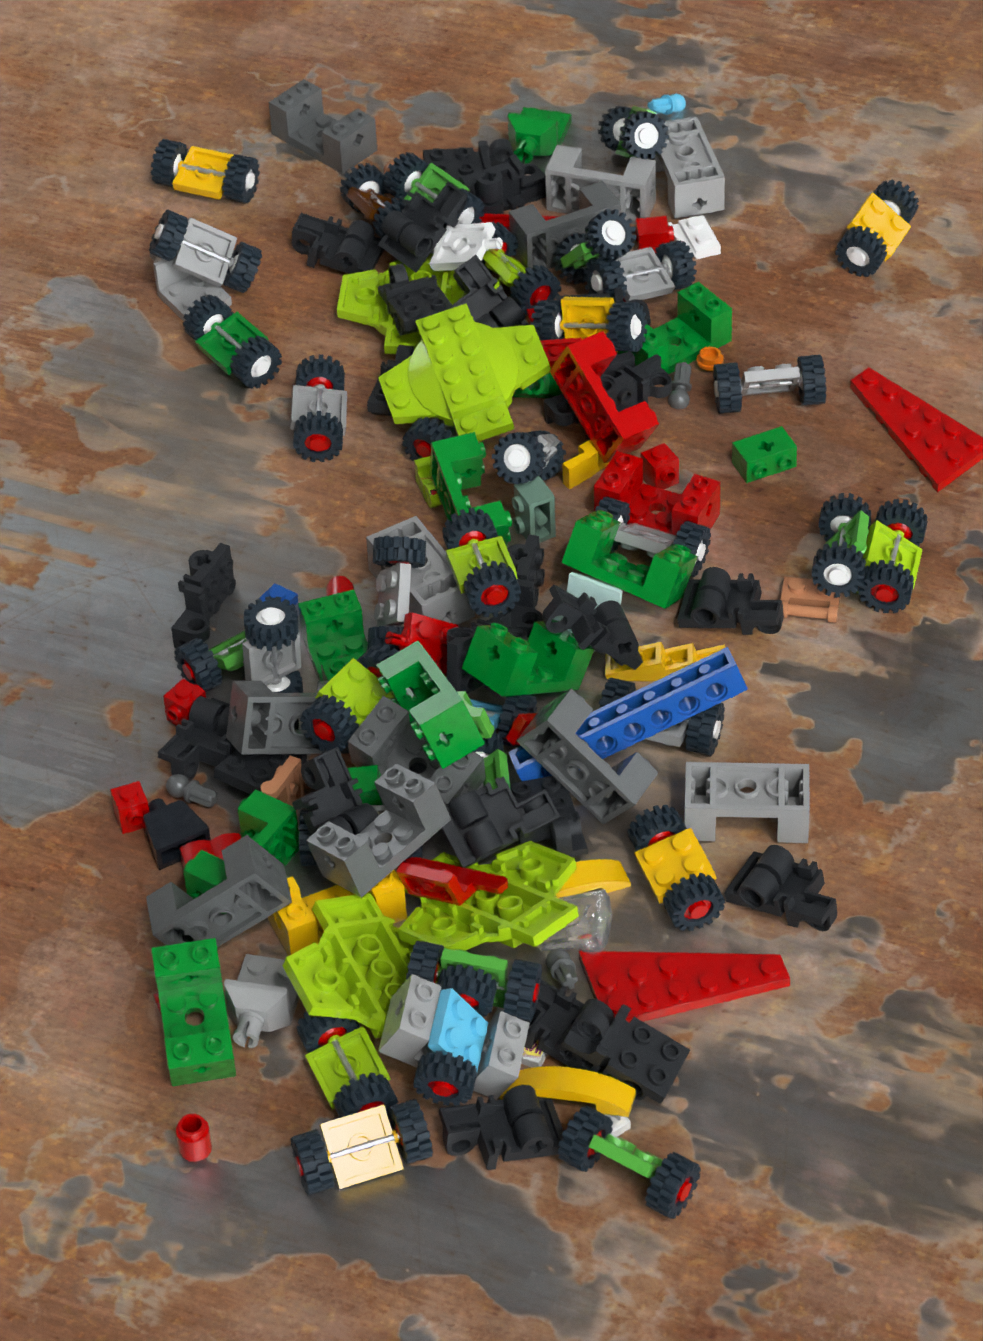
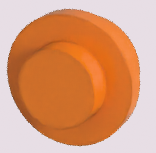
[697,347,724,371]

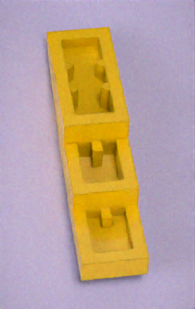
[562,440,609,490]
[605,641,726,681]

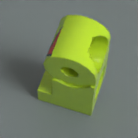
[414,456,441,508]

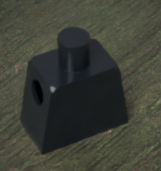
[143,798,211,870]

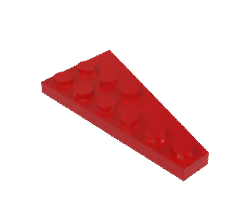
[850,367,983,493]
[579,951,790,1022]

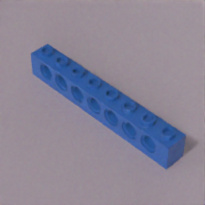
[508,647,748,781]

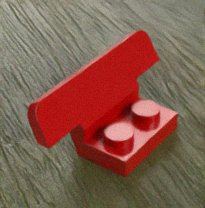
[396,857,508,906]

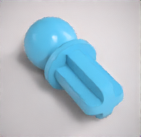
[647,93,686,115]

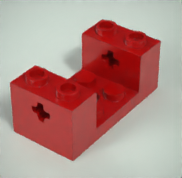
[550,331,659,464]
[594,451,721,535]

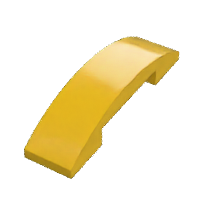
[556,859,631,899]
[500,1066,636,1117]

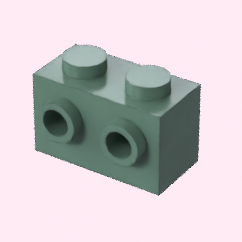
[512,475,556,543]

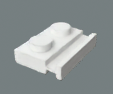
[668,215,721,259]

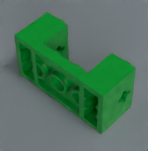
[616,281,732,374]
[430,432,512,547]
[561,510,698,609]
[298,590,368,681]
[462,619,594,697]
[376,640,485,769]
[183,789,299,914]
[151,938,236,1087]

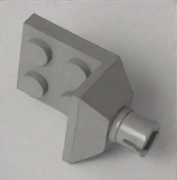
[150,254,232,322]
[224,954,299,1048]

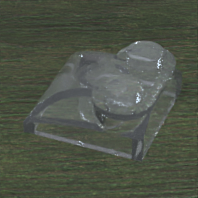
[538,889,613,954]

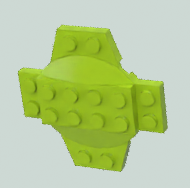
[337,253,500,354]
[378,303,551,442]
[398,841,579,951]
[282,892,413,1038]

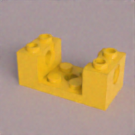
[268,870,407,956]

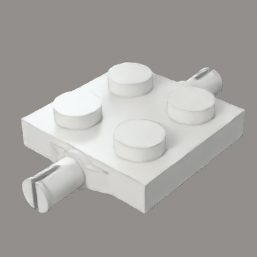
[429,222,503,271]

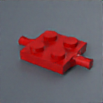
[385,612,458,677]

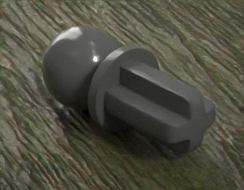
[668,362,692,409]
[166,774,218,808]
[546,948,579,989]

